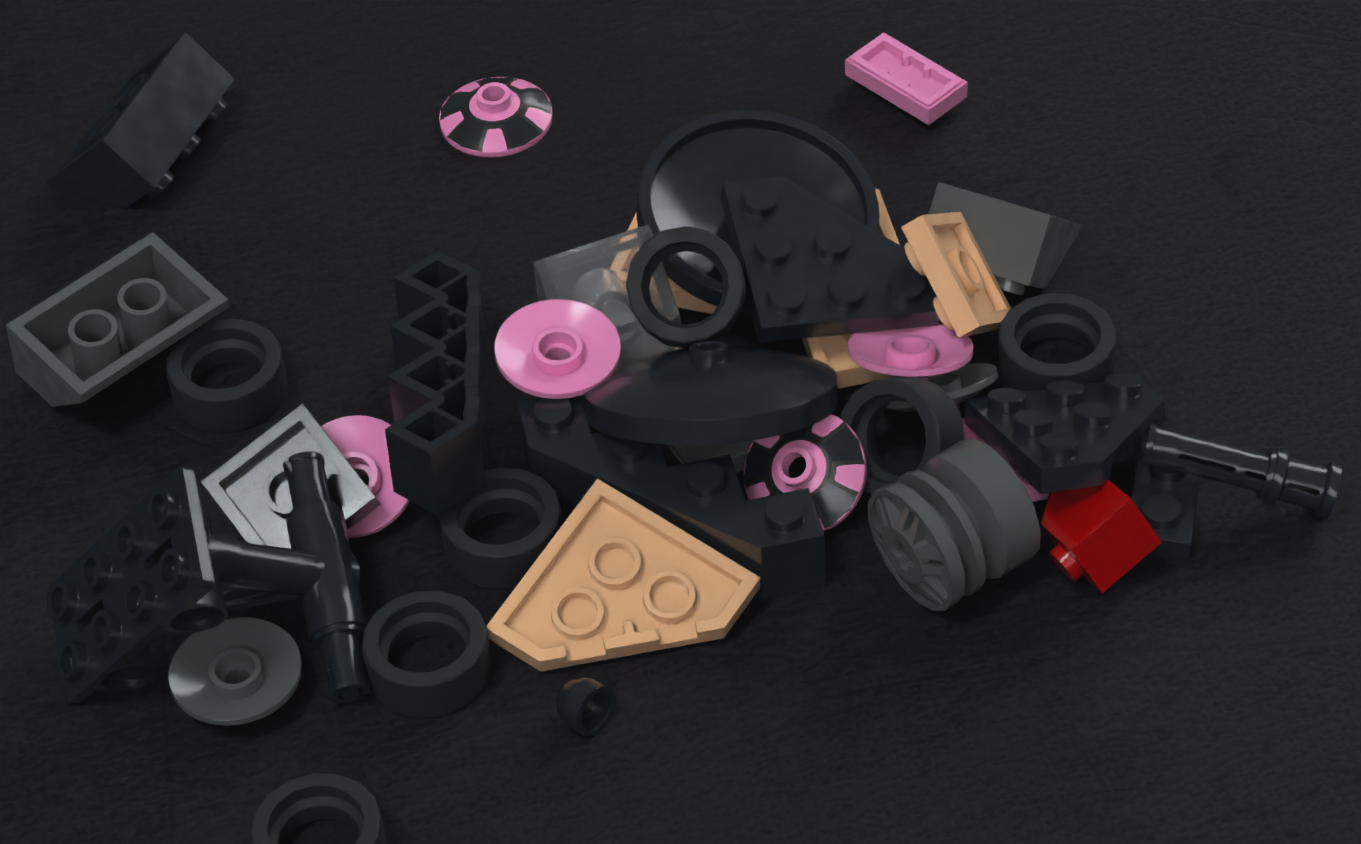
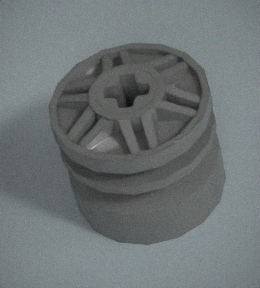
[868,438,1041,611]

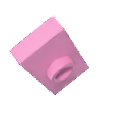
[845,32,968,125]

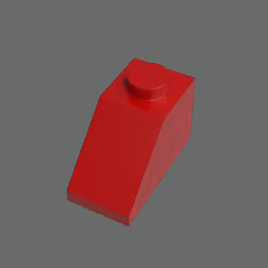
[1041,480,1162,593]

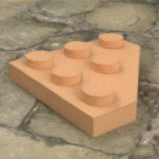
[486,478,761,672]

